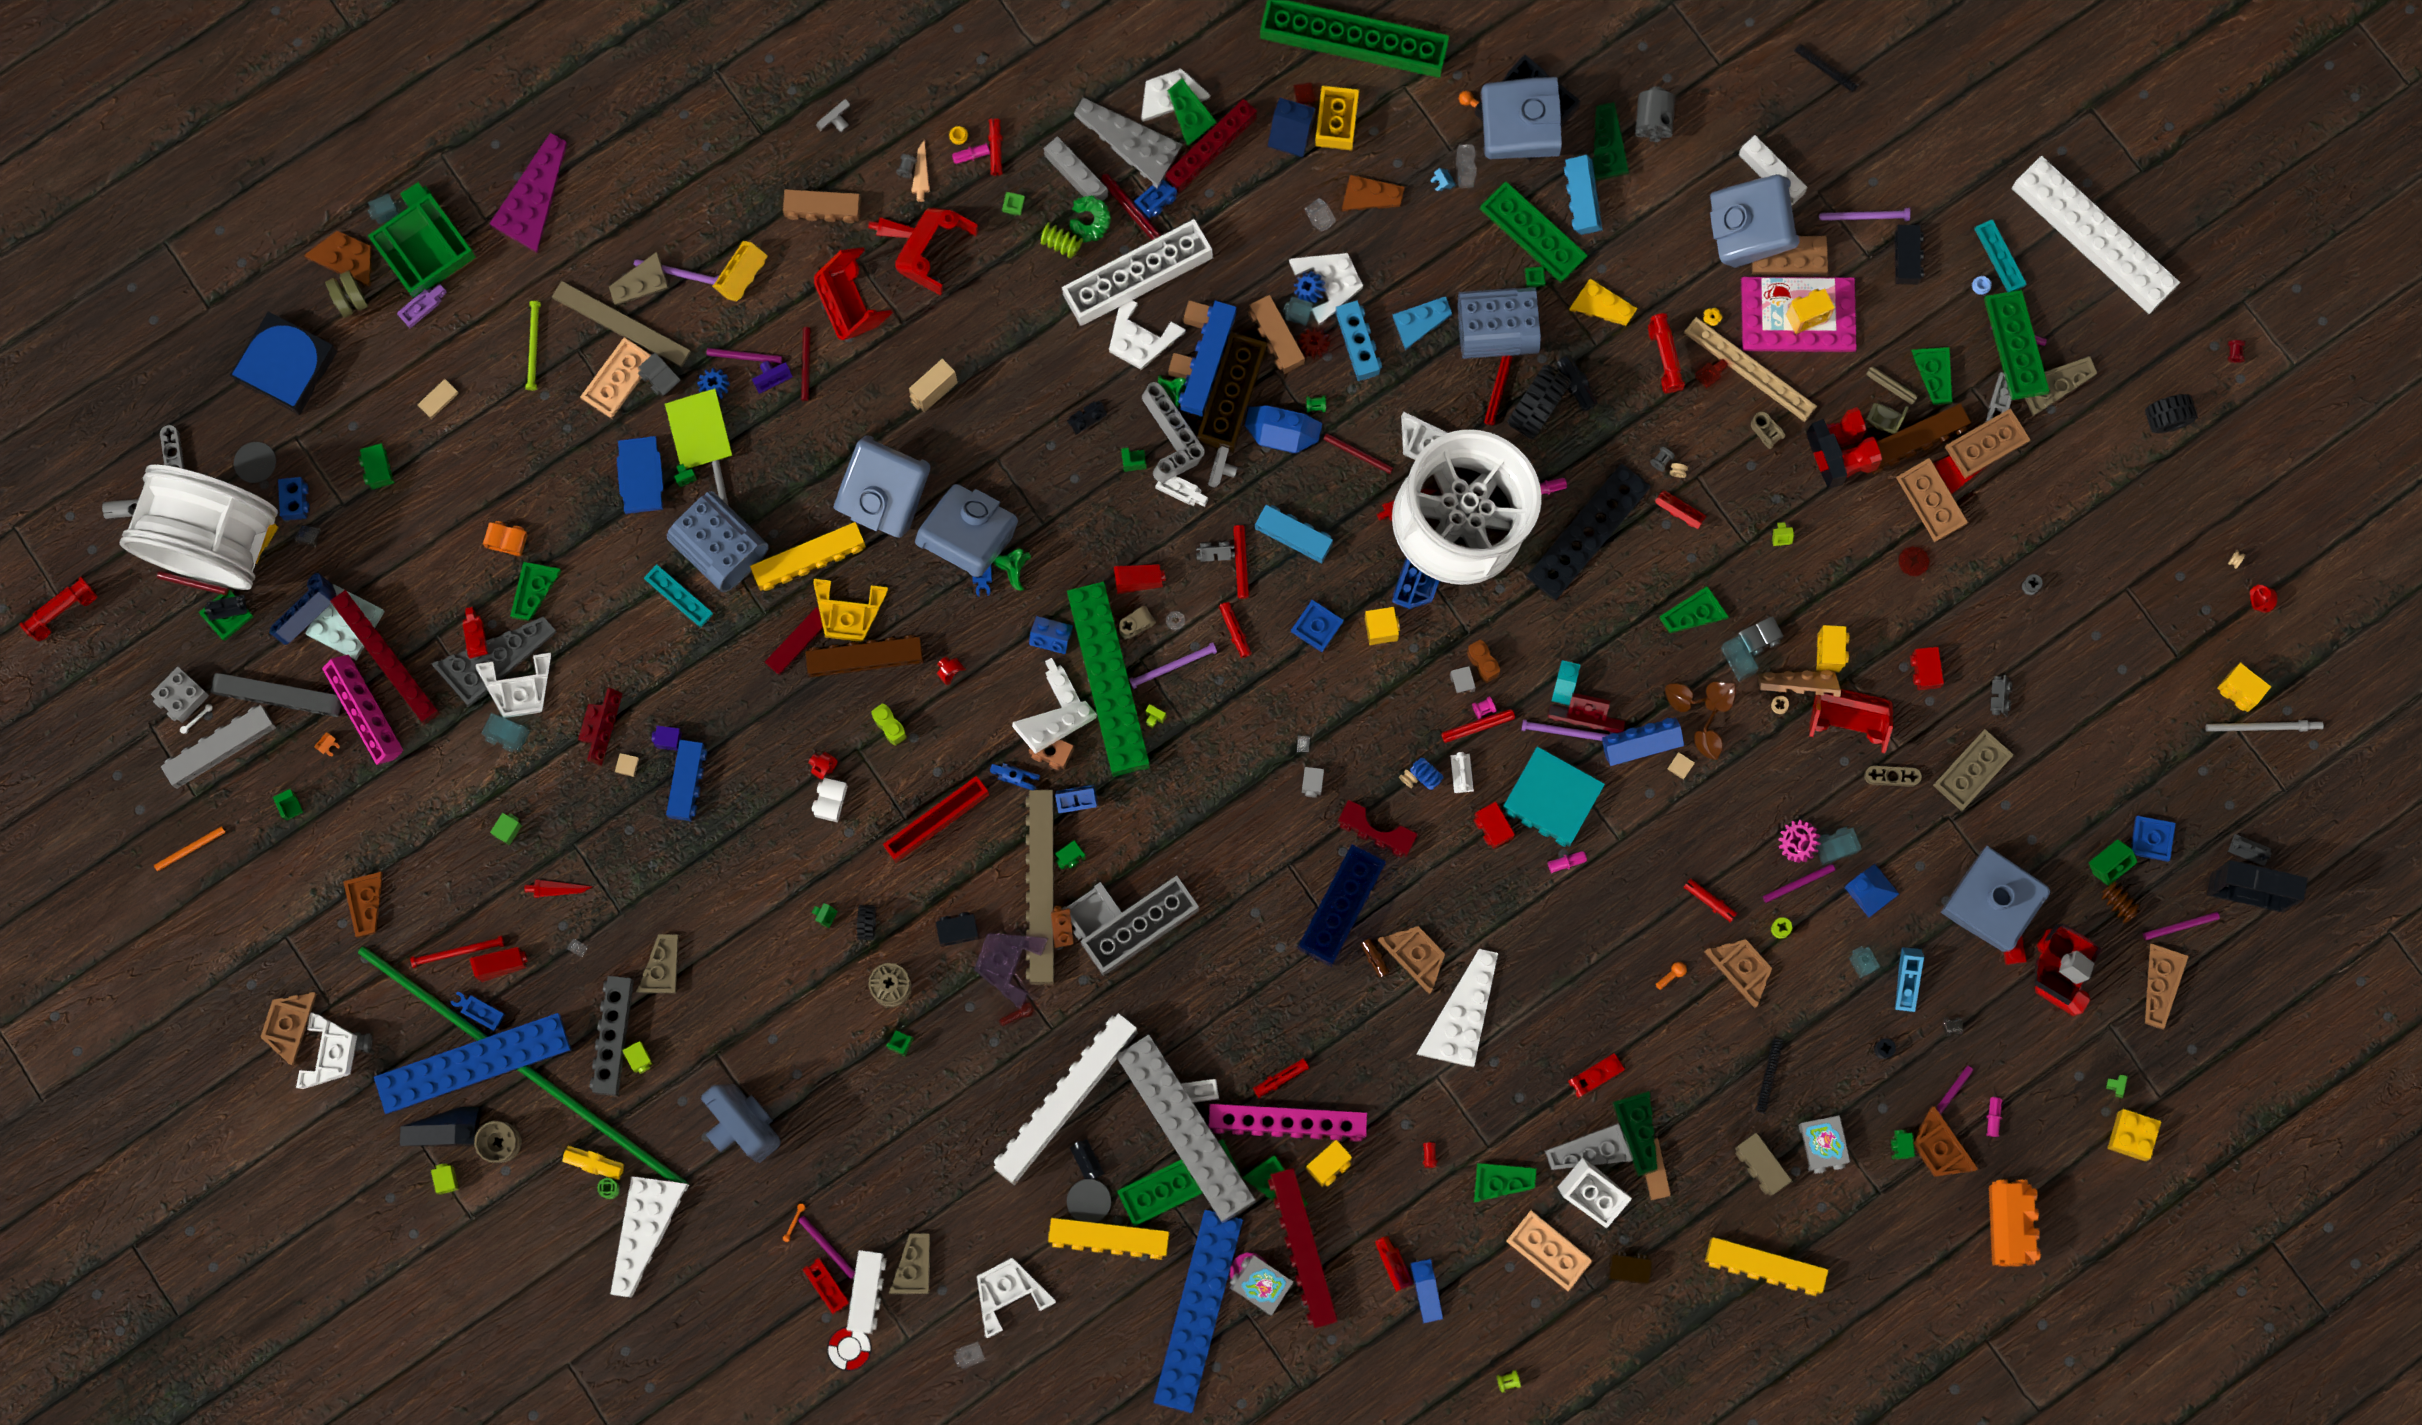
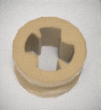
[1670,463,1688,478]
[2228,550,2245,569]
[1771,696,1789,714]
[1399,770,1418,788]

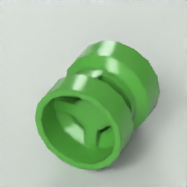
[597,1178,620,1199]

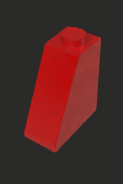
[1114,564,1166,594]
[469,947,528,982]

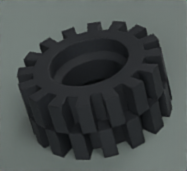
[857,905,876,940]

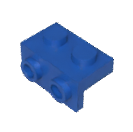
[1134,179,1177,219]
[1029,616,1073,654]

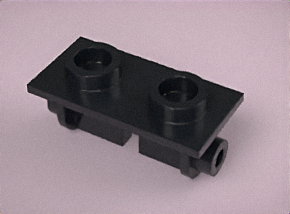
[1067,400,1107,435]
[205,595,247,621]
[1070,1139,1104,1180]

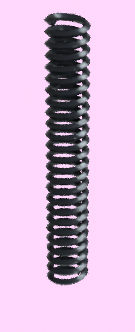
[1793,43,1859,92]
[1756,1037,1784,1114]

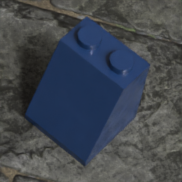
[1268,98,1315,158]

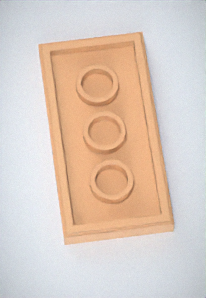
[580,337,651,419]
[1506,1211,1593,1291]

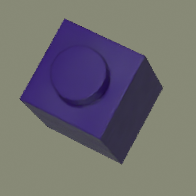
[652,726,682,751]

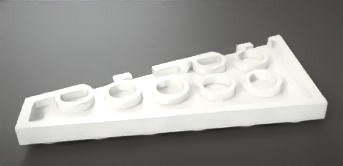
[1416,949,1498,1067]
[611,1177,689,1297]

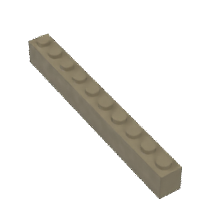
[1026,790,1054,985]

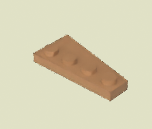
[1758,670,1841,697]
[2145,943,2188,1030]

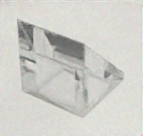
[1297,736,1310,752]
[567,939,588,958]

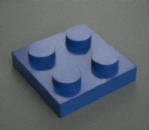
[1291,600,1344,653]
[2131,816,2175,862]

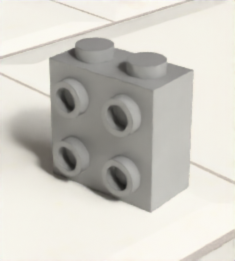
[151,667,209,723]

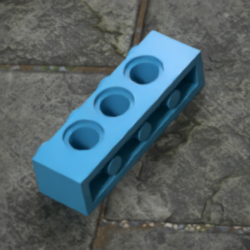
[1335,301,1382,381]

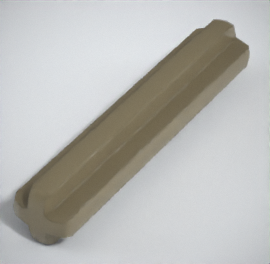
[1866,366,1918,404]

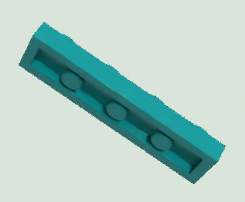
[1975,219,2027,292]
[644,564,713,628]

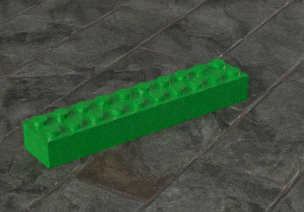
[1260,0,1449,78]
[1067,582,1150,777]

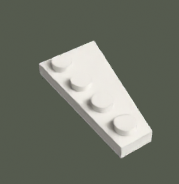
[1012,701,1097,754]

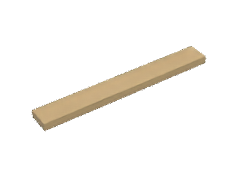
[1684,317,1817,422]

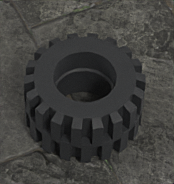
[2145,394,2198,433]

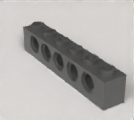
[590,976,634,1097]

